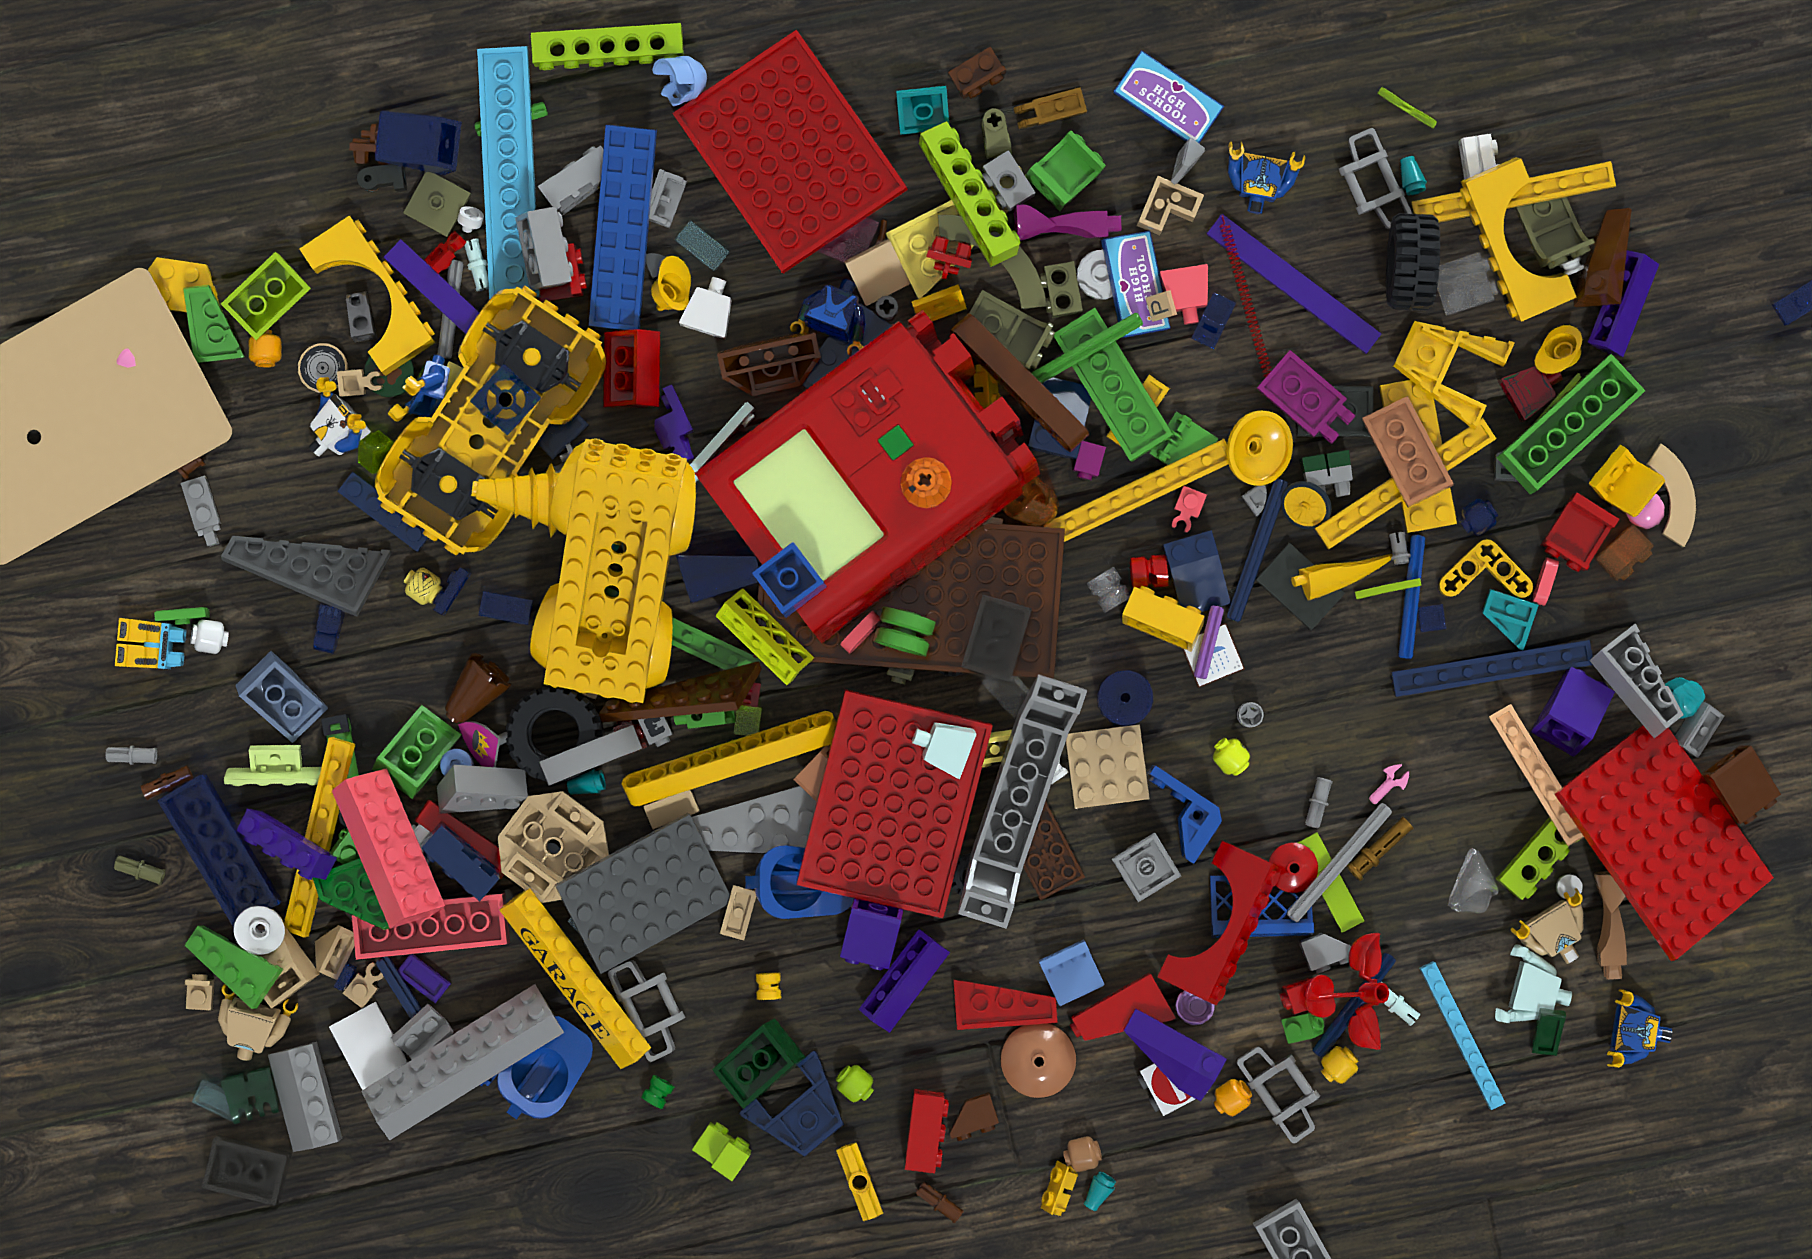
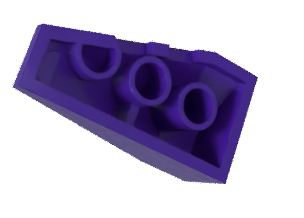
[1123,1008,1227,1101]

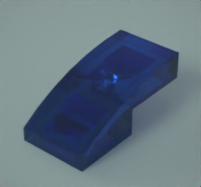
[1191,292,1236,349]

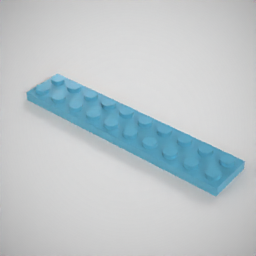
[477,46,540,299]

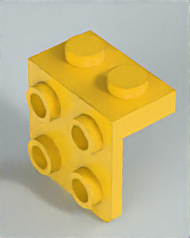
[1589,445,1665,517]

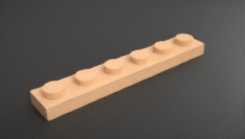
[1489,704,1584,846]

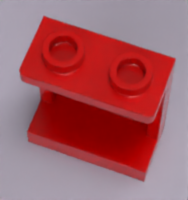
[1541,493,1619,572]

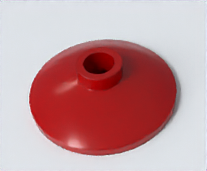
[1269,843,1318,893]

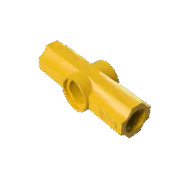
[836,1142,883,1221]

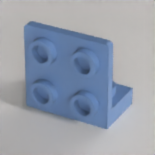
[1038,939,1104,1006]

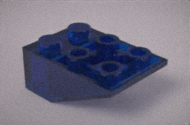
[375,111,462,175]

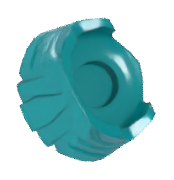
[1665,677,1705,719]

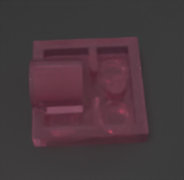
[816,218,879,263]

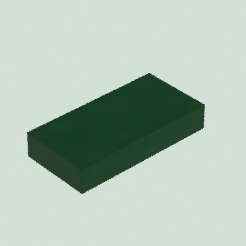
[1531,1008,1566,1056]

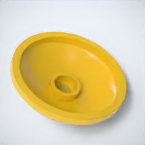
[1227,410,1293,486]

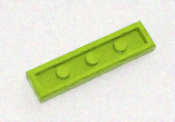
[1297,832,1364,933]

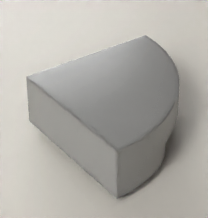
[1241,485,1267,516]

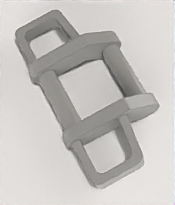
[1339,128,1412,229]
[608,960,686,1062]
[1236,1046,1320,1143]

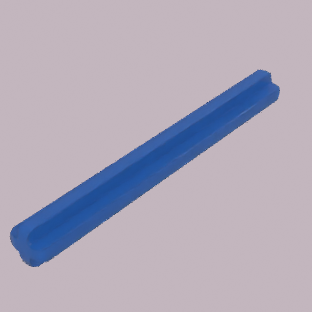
[1399,535,1425,659]

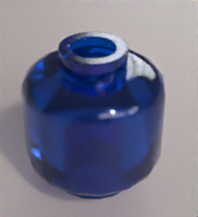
[1460,498,1499,536]

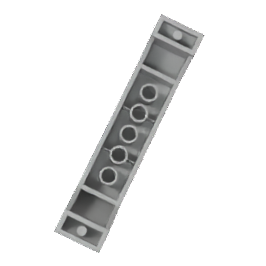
[958,674,1087,929]

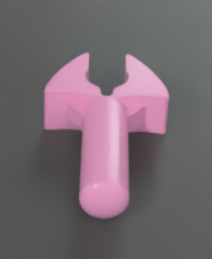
[1369,764,1409,804]

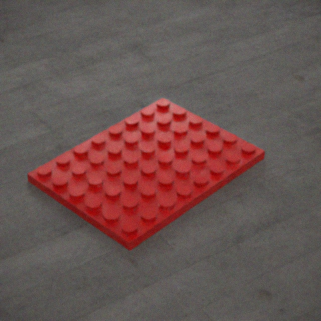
[672,30,908,274]
[796,690,993,918]
[1554,724,1774,961]

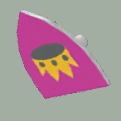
[458,721,507,767]

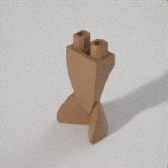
[1594,871,1627,979]

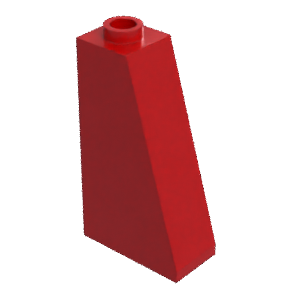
[1070,973,1176,1041]

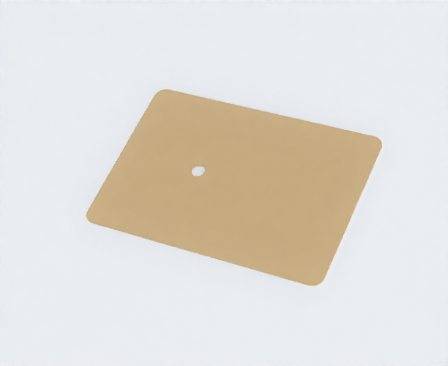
[0,268,232,565]

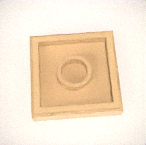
[844,239,911,306]

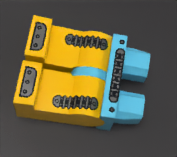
[115,618,187,669]

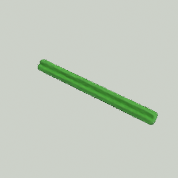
[1032,313,1143,383]

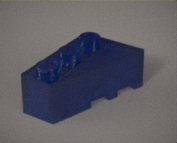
[676,555,759,604]

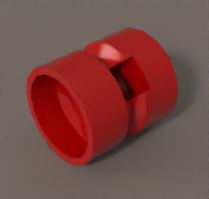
[1130,554,1168,589]

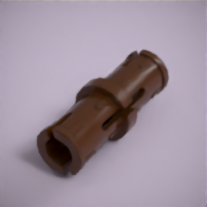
[140,765,194,800]

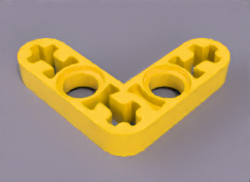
[1438,539,1533,598]

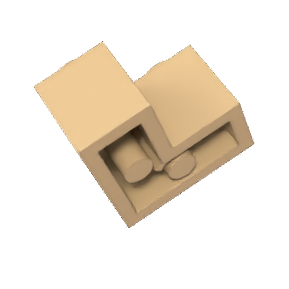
[1137,176,1204,235]

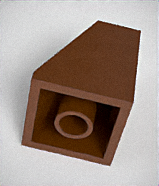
[1701,745,1781,825]

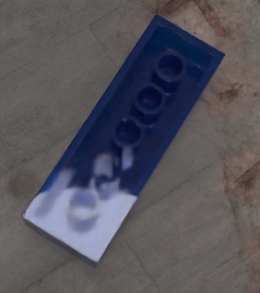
[157,774,283,927]

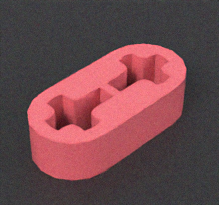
[1532,557,1559,606]
[840,611,881,654]

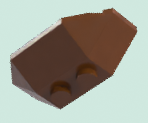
[717,332,821,396]

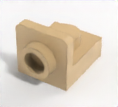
[185,974,214,1010]

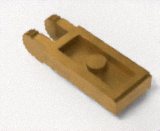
[1013,87,1087,129]

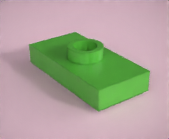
[154,607,210,625]

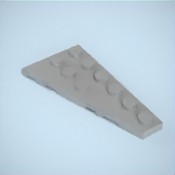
[691,786,816,853]

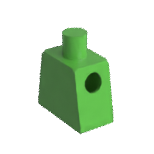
[674,711,736,729]

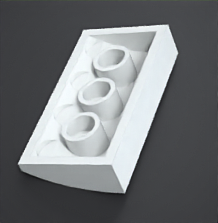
[329,1002,408,1090]

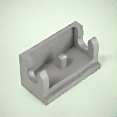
[649,169,687,228]

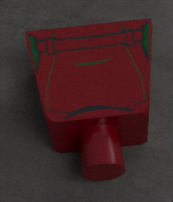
[1498,366,1563,422]

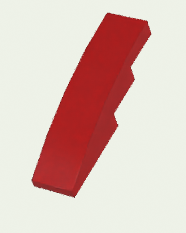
[415,800,504,879]

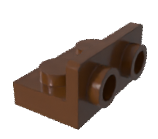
[948,46,1006,99]

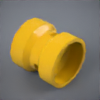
[756,973,781,1000]

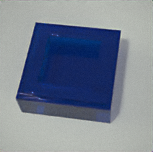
[1417,604,1446,633]
[334,963,357,991]

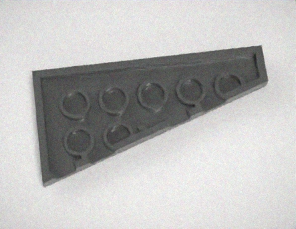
[221,536,391,617]

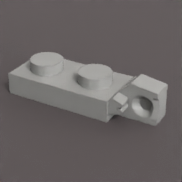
[181,475,221,547]

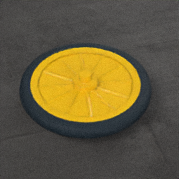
[1281,481,1332,529]

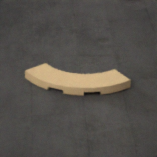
[1646,444,1696,547]

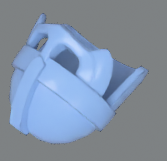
[652,56,707,106]

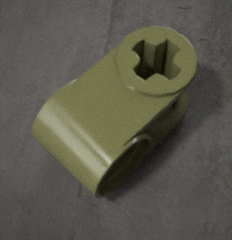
[982,108,1012,159]

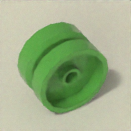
[873,607,936,657]

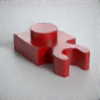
[424,231,466,274]

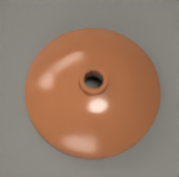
[1001,1023,1076,1098]

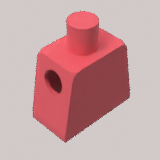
[1159,264,1208,325]

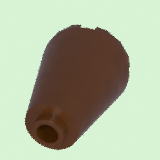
[445,653,511,723]

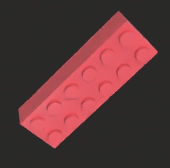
[332,768,445,929]
[352,893,510,960]

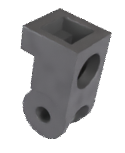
[346,291,377,342]

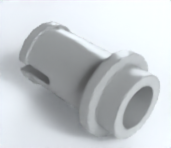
[1389,532,1411,565]

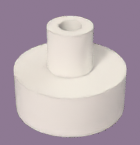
[457,206,484,233]

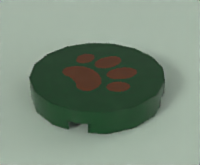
[364,356,415,397]

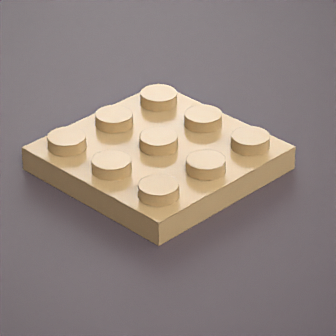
[1066,724,1149,809]

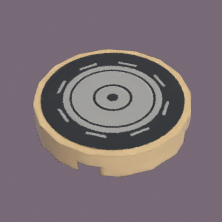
[298,343,348,393]

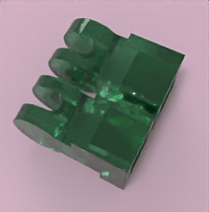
[221,1066,280,1124]

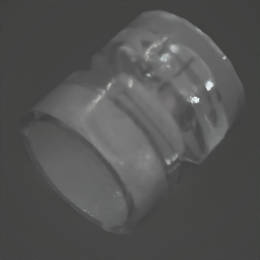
[1086,567,1131,613]

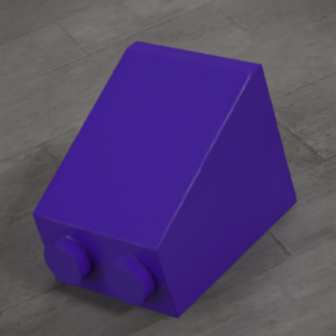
[1531,666,1615,757]
[840,898,904,970]

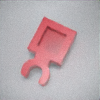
[1172,486,1207,533]

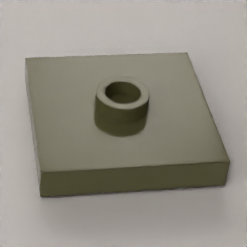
[403,170,472,238]

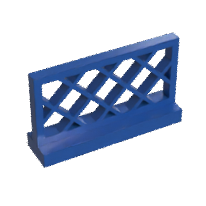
[1210,876,1314,938]

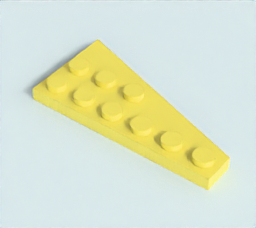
[886,166,1022,299]

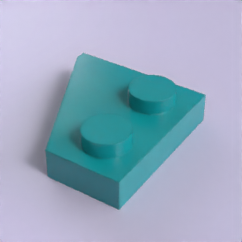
[1482,589,1539,650]

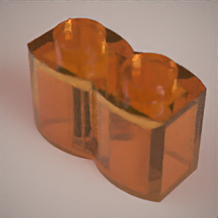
[1594,524,1654,581]

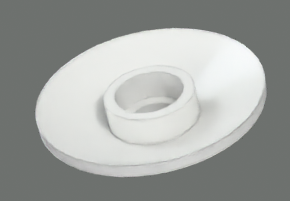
[234,906,285,955]

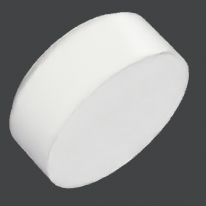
[1556,874,1582,899]

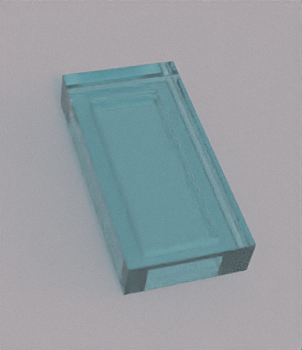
[675,220,730,272]
[192,1079,249,1123]

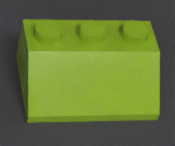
[221,252,311,340]

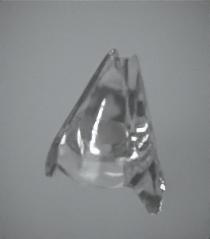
[1448,849,1499,913]

